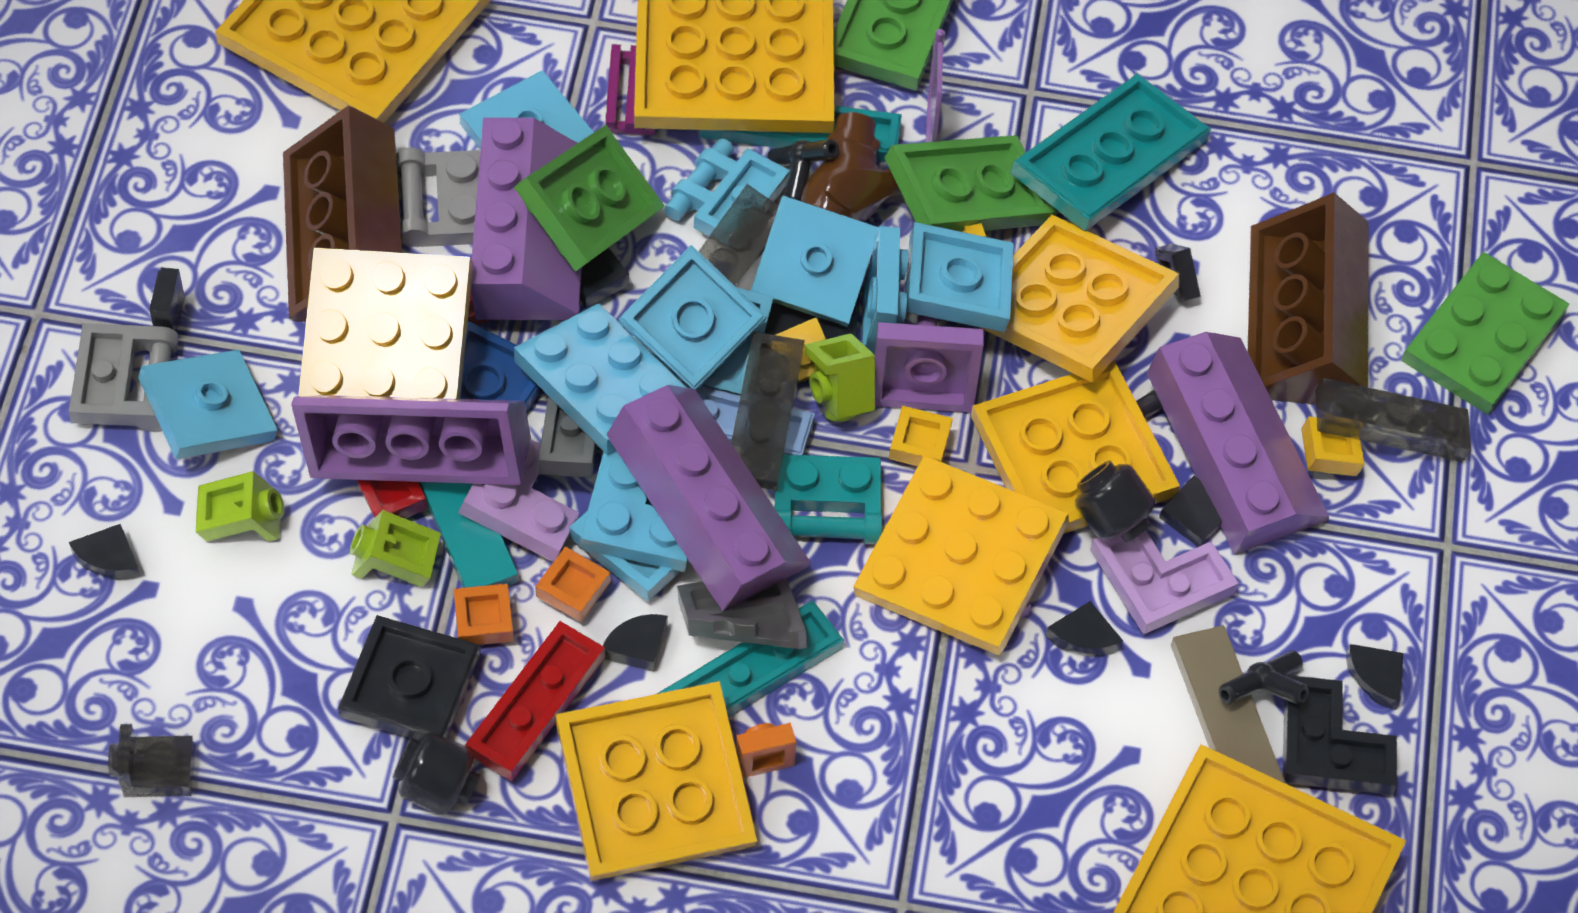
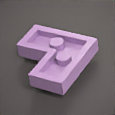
[458,439,579,562]
[1090,530,1239,635]

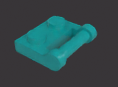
[774,454,882,545]

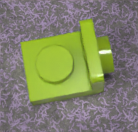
[195,471,284,542]
[350,510,441,587]

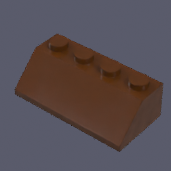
[283,105,402,322]
[1247,192,1369,406]

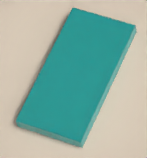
[1010,73,1211,232]

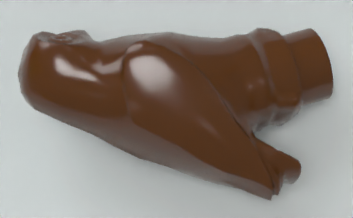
[800,112,901,223]

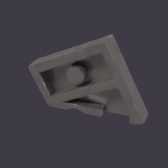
[677,578,807,649]

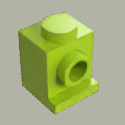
[804,334,875,422]

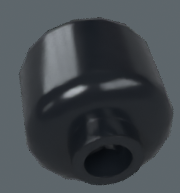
[1075,460,1155,543]
[392,731,480,815]

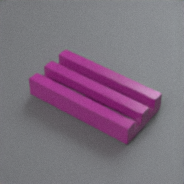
[605,44,655,135]

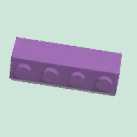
[471,118,582,320]
[1147,331,1330,555]
[606,385,811,611]
[291,395,531,485]

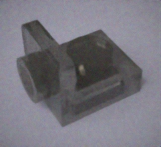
[108,724,195,797]

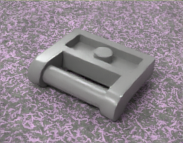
[396,147,481,247]
[69,323,179,432]

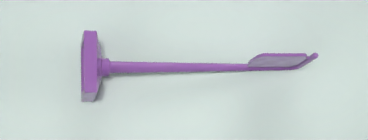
[874,29,983,413]

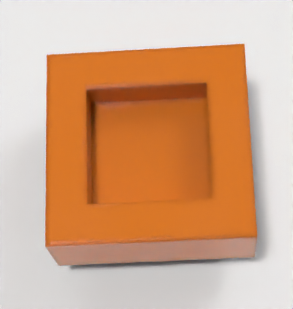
[535,546,611,622]
[453,583,513,645]
[736,723,797,778]

